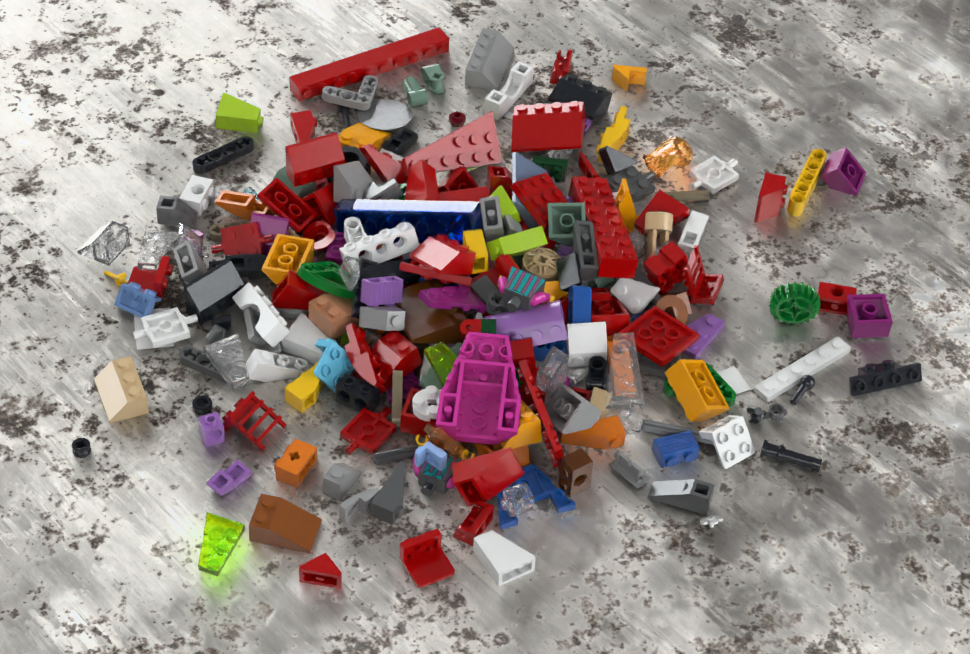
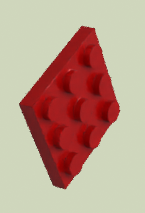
[510,172,569,230]
[617,306,699,367]

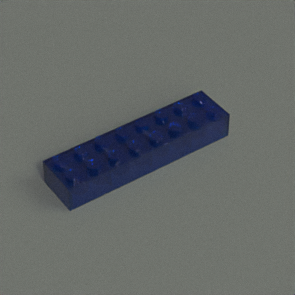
[333,199,485,245]

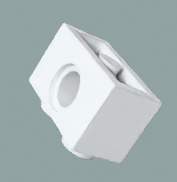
[179,175,216,217]

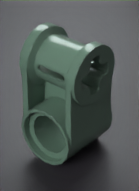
[421,63,445,94]

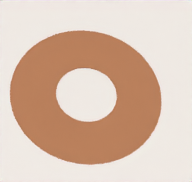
[656,295,688,324]

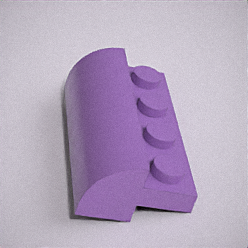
[484,300,568,346]

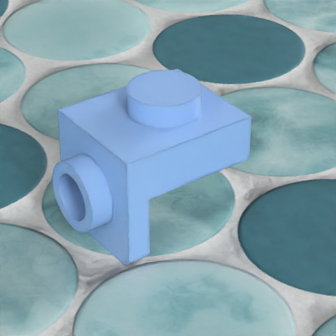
[414,441,447,471]

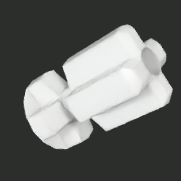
[568,368,587,387]

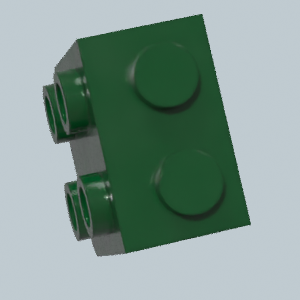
[530,155,568,183]

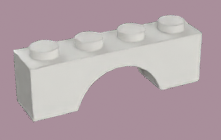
[484,61,534,121]
[232,282,290,348]

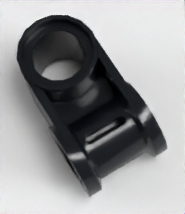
[586,356,607,391]

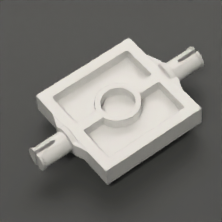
[689,156,739,194]
[133,307,198,348]

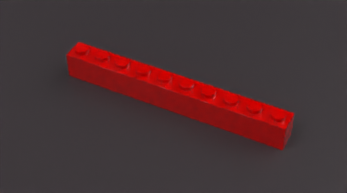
[289,27,449,102]

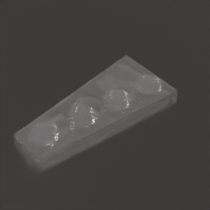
[605,332,645,409]

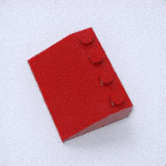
[511,101,586,152]

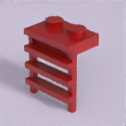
[682,245,724,305]
[222,391,287,451]

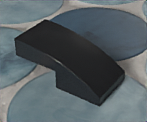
[382,127,418,155]

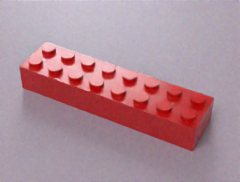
[568,176,639,279]

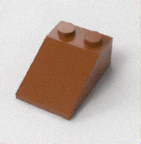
[249,494,322,554]

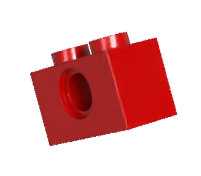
[817,282,857,316]

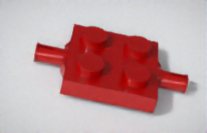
[211,222,274,256]
[340,406,396,455]

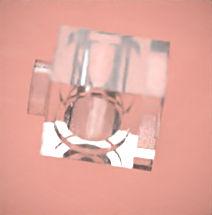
[501,482,535,517]

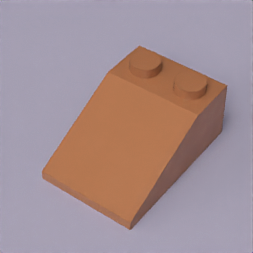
[309,293,359,340]

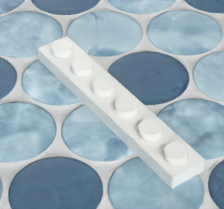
[754,336,851,403]

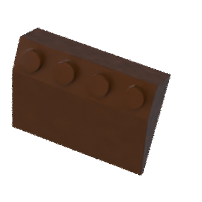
[395,279,467,344]

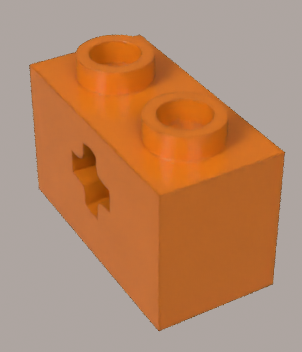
[274,438,317,488]

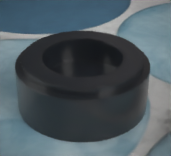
[192,395,213,415]

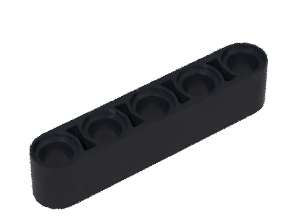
[360,258,421,285]

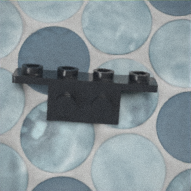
[849,360,922,396]

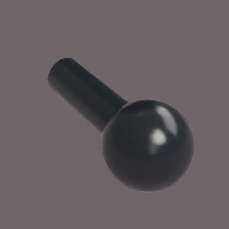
[790,375,815,405]

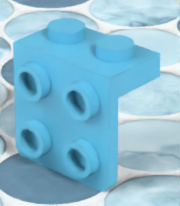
[313,338,354,392]

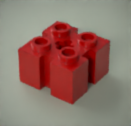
[643,241,688,296]

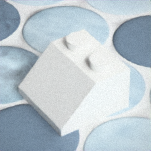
[565,322,608,367]

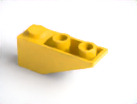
[285,361,324,413]

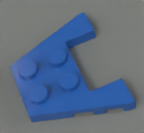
[497,464,576,530]

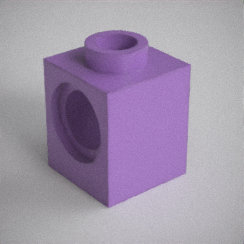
[198,412,225,447]

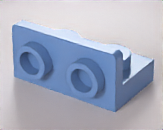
[114,282,162,317]

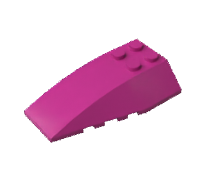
[436,332,521,445]

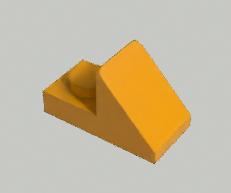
[612,64,647,91]

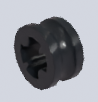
[72,438,91,458]

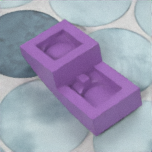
[206,459,253,496]

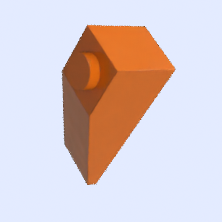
[560,415,626,450]

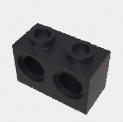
[335,373,380,412]

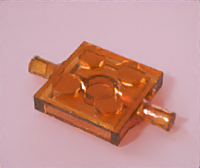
[423,423,470,459]

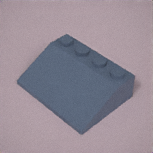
[512,152,556,230]

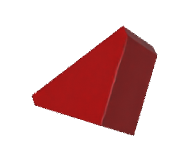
[299,553,342,589]

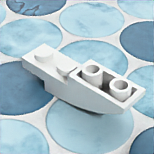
[678,210,709,260]

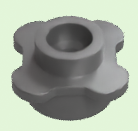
[765,403,787,423]

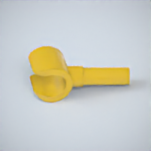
[104,270,128,286]

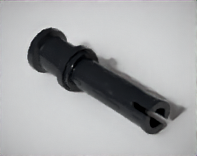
[760,440,822,472]

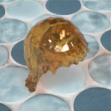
[642,136,693,178]

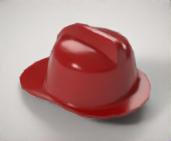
[302,221,336,251]

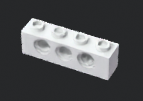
[339,222,419,274]

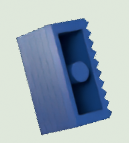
[651,430,699,468]

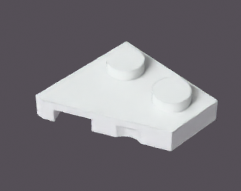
[610,278,661,314]

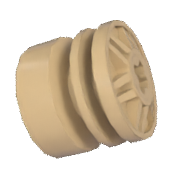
[522,248,561,282]

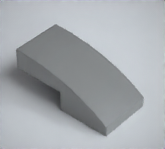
[339,488,380,522]

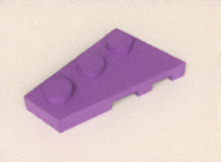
[681,313,725,360]

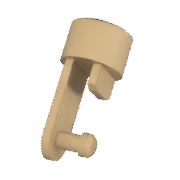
[644,211,673,259]

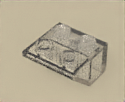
[77,221,130,266]

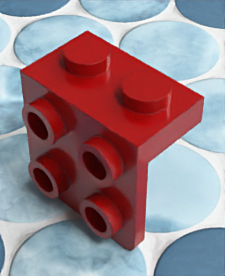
[128,256,173,299]
[399,529,455,588]

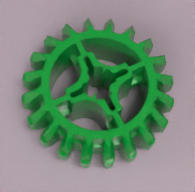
[769,282,820,325]

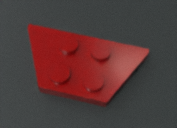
[399,261,472,286]

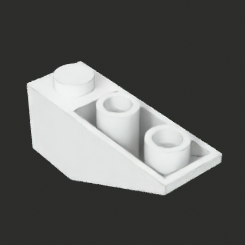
[245,349,309,382]

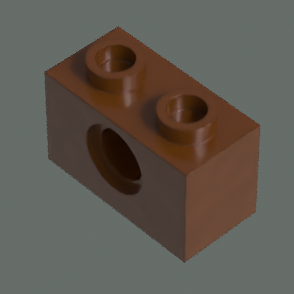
[558,448,593,497]

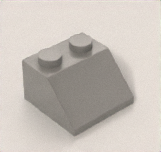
[334,161,373,205]

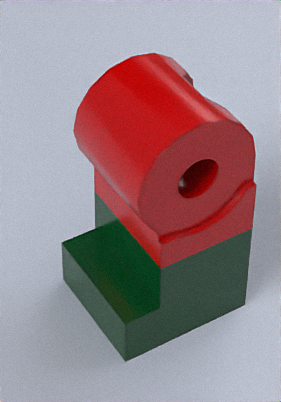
[460,319,496,340]

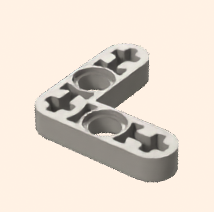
[322,75,379,111]

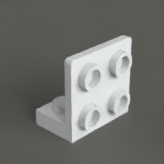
[699,415,755,469]

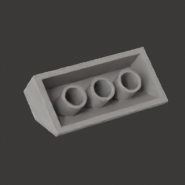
[465,28,514,91]

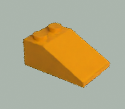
[338,122,391,152]

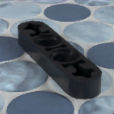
[192,136,254,174]

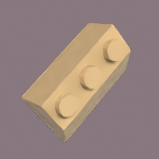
[94,356,149,423]

